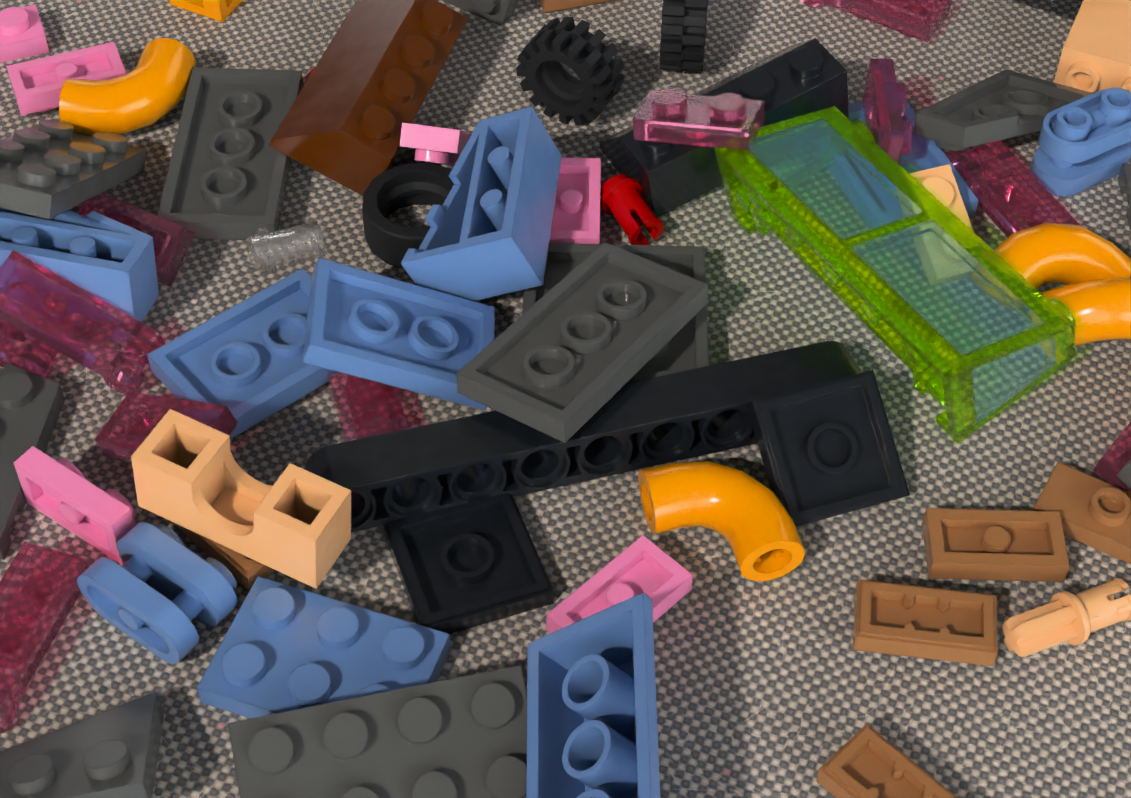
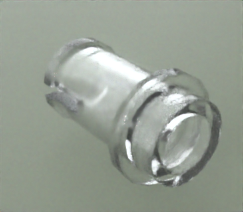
[246,220,326,274]

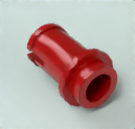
[600,174,664,245]

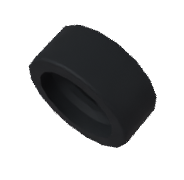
[362,163,454,269]

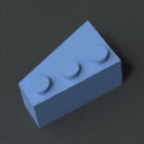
[401,106,562,301]
[0,208,159,331]

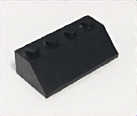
[599,38,849,217]

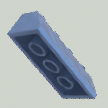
[526,593,660,798]

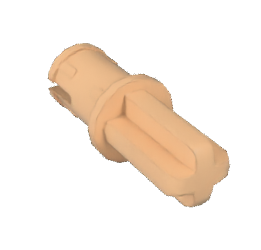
[1002,578,1131,657]

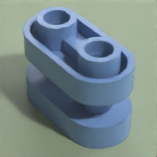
[1029,88,1131,197]
[77,522,238,664]

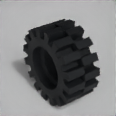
[659,0,708,72]
[516,17,625,125]

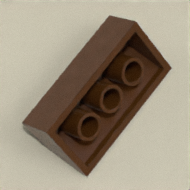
[269,0,468,196]

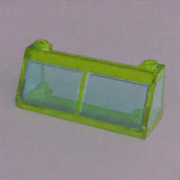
[714,106,1076,444]

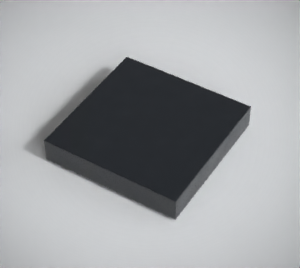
[746,370,910,527]
[383,493,554,634]

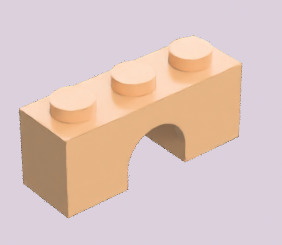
[131,409,351,589]

